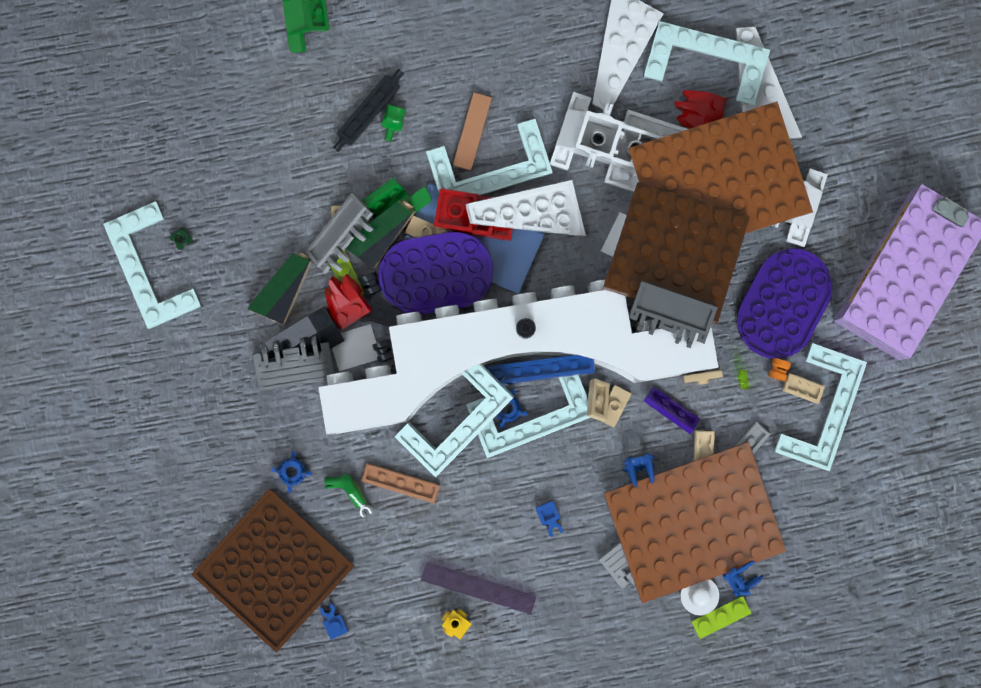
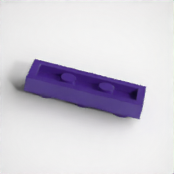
[643,386,700,434]

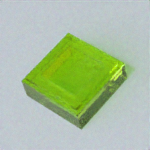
[737,370,750,390]

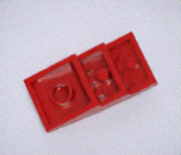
[434,188,513,241]

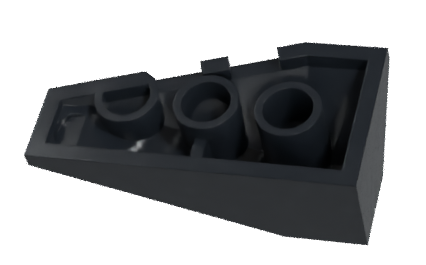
[259,307,345,358]

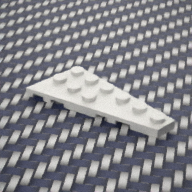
[592,0,664,111]
[736,27,802,139]
[466,180,586,237]

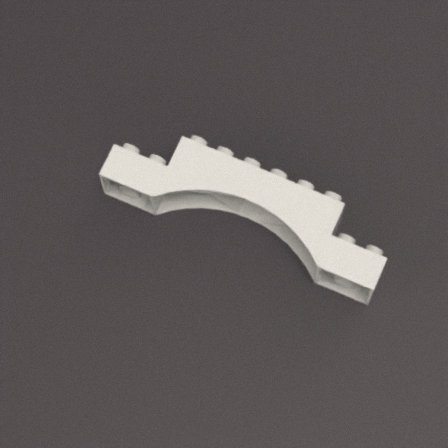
[319,280,718,435]

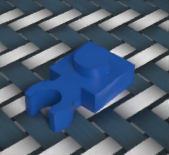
[535,501,563,537]
[320,603,349,640]

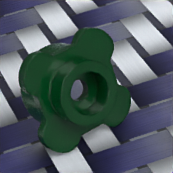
[170,227,193,250]

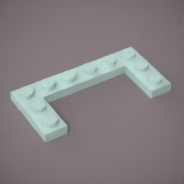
[644,21,770,106]
[426,119,553,196]
[103,201,202,329]
[774,343,867,471]
[395,364,515,477]
[466,375,591,458]

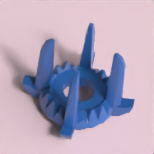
[496,388,528,428]
[271,451,312,492]
[624,453,655,487]
[723,561,764,597]

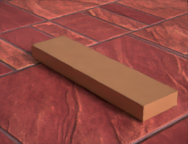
[453,92,492,171]
[361,463,440,503]

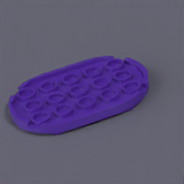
[379,231,494,314]
[737,249,832,359]

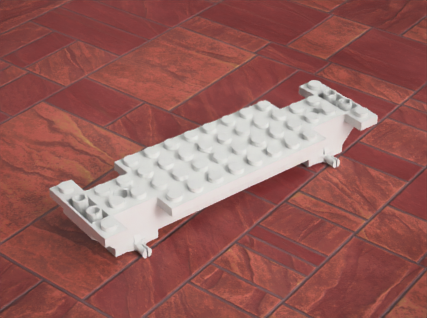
[550,92,828,248]

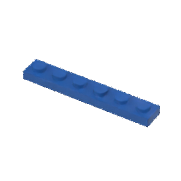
[485,355,596,385]

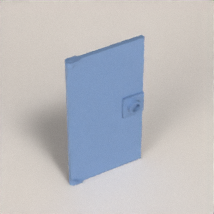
[404,183,545,294]

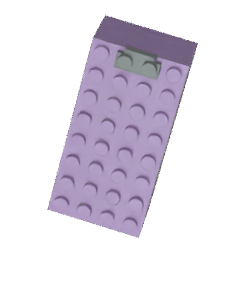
[834,184,981,360]

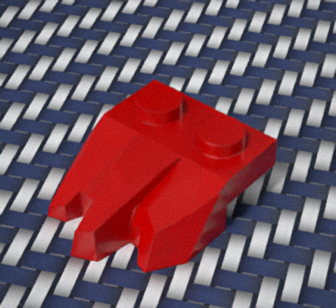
[674,90,727,129]
[324,273,372,330]

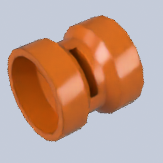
[768,358,791,382]

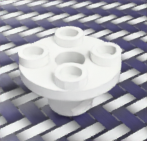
[680,579,719,615]

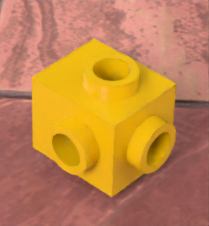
[441,608,472,640]

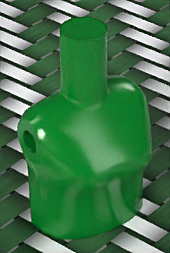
[381,105,406,142]

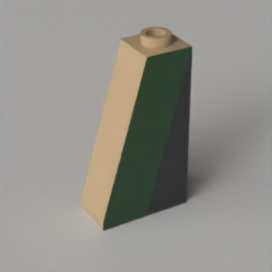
[346,200,415,269]
[248,252,312,325]

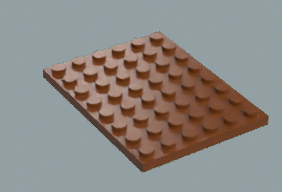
[628,101,813,234]
[603,442,786,603]

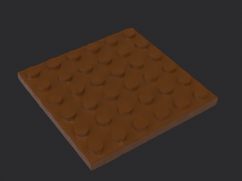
[603,182,750,325]
[191,488,355,653]

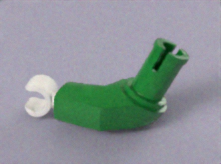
[324,473,373,517]

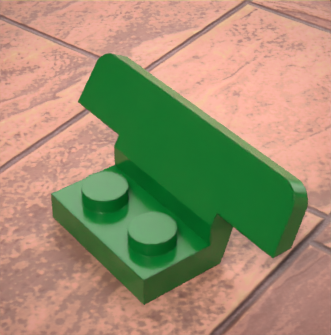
[282,0,330,53]
[363,178,432,217]

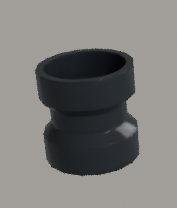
[359,272,382,297]
[516,318,536,339]
[372,338,394,363]

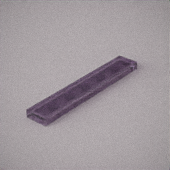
[421,562,537,615]

